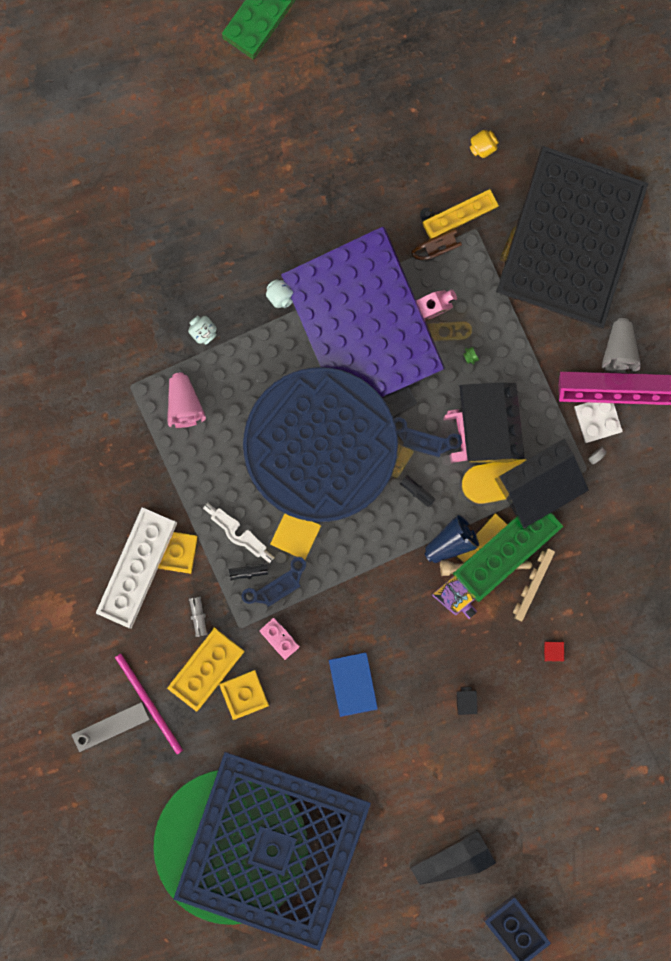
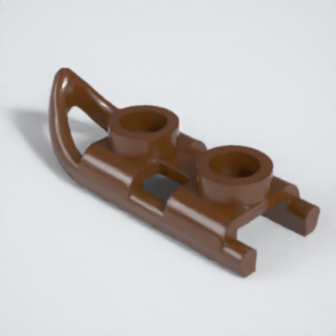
[411,229,462,260]

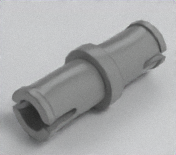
[189,597,208,637]

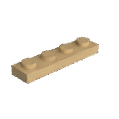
[513,549,555,621]

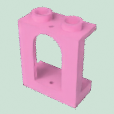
[443,409,467,463]
[259,618,300,660]

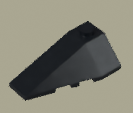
[410,830,496,885]

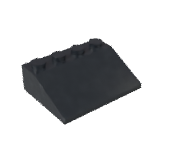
[459,382,525,463]
[495,439,589,529]

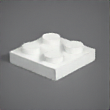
[574,402,622,443]

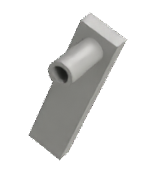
[72,702,150,752]

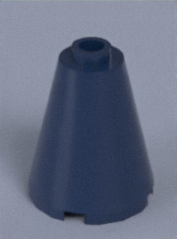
[424,515,480,563]

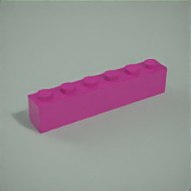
[558,372,671,405]

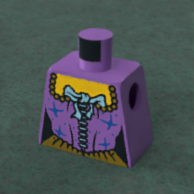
[432,576,477,619]

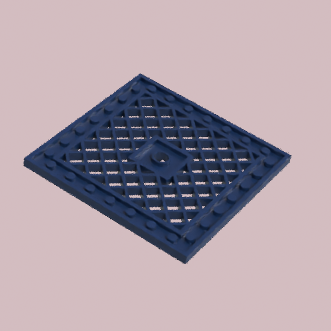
[173,752,371,951]

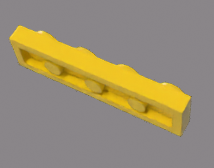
[422,189,499,239]

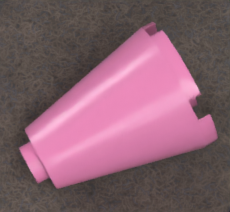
[167,373,206,428]

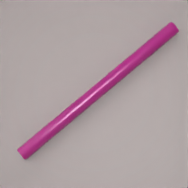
[115,654,183,754]

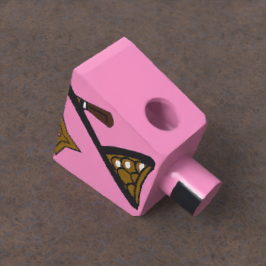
[416,290,457,321]

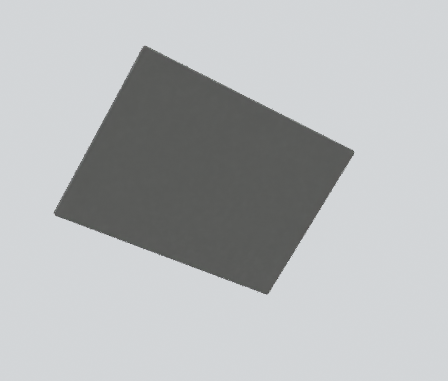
[130,229,587,628]

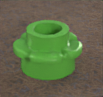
[463,347,479,365]

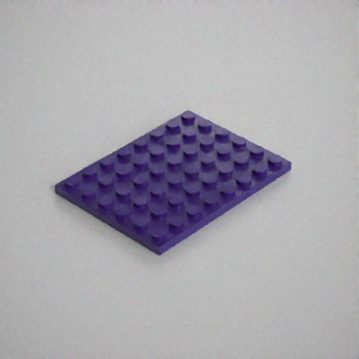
[281,227,445,397]

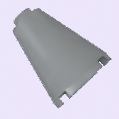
[602,318,641,373]

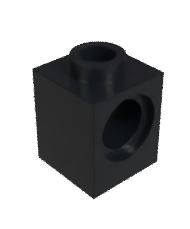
[456,687,478,715]

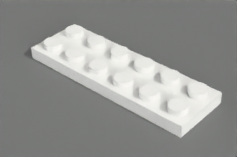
[96,508,177,629]

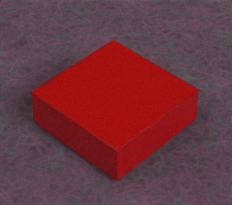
[544,642,564,661]

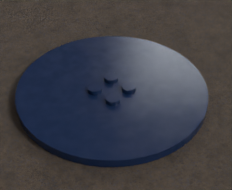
[243,367,398,522]

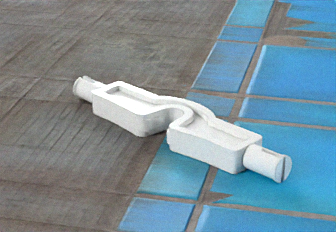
[203,503,275,564]

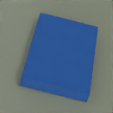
[329,653,378,717]

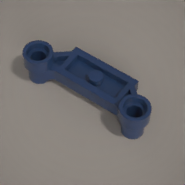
[394,417,462,458]
[242,557,306,607]

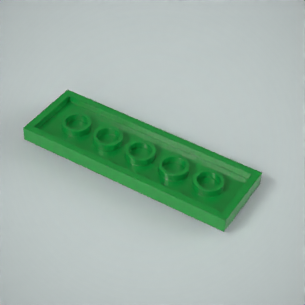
[453,513,563,602]

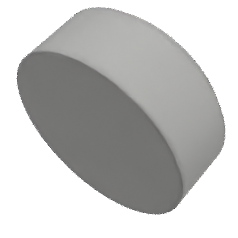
[588,447,607,464]

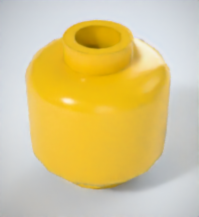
[470,129,499,158]

